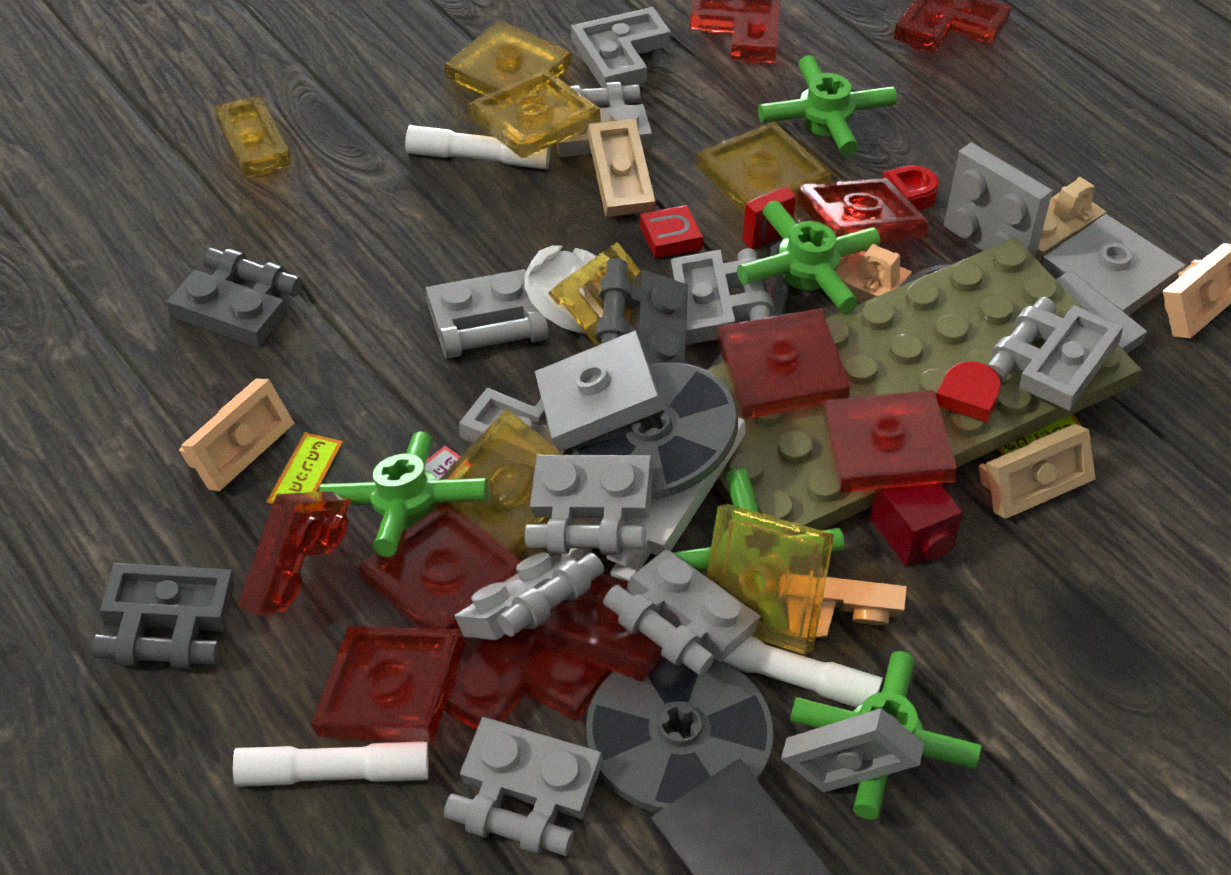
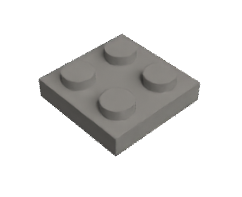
[943,142,1053,258]

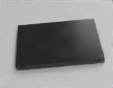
[648,758,833,875]

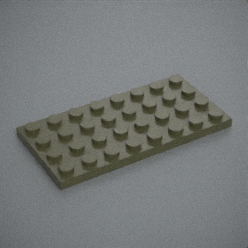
[707,237,1142,535]

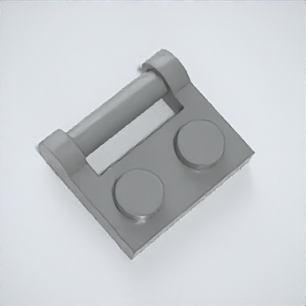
[426,269,549,359]

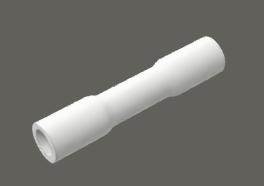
[405,125,551,170]
[722,636,883,708]
[233,741,429,787]

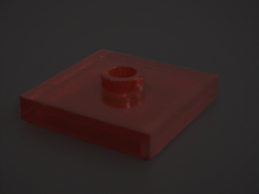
[797,178,929,242]
[717,308,850,419]
[823,390,957,493]
[359,502,522,645]
[531,573,662,682]
[311,626,466,743]

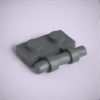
[166,248,302,348]
[596,258,688,365]
[92,563,235,669]

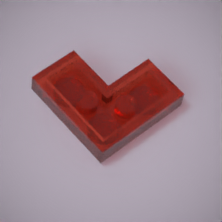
[690,0,781,63]
[893,0,1011,53]
[237,491,351,616]
[439,627,610,730]

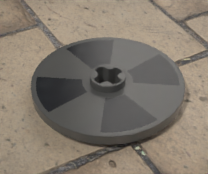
[571,363,738,500]
[586,652,773,813]

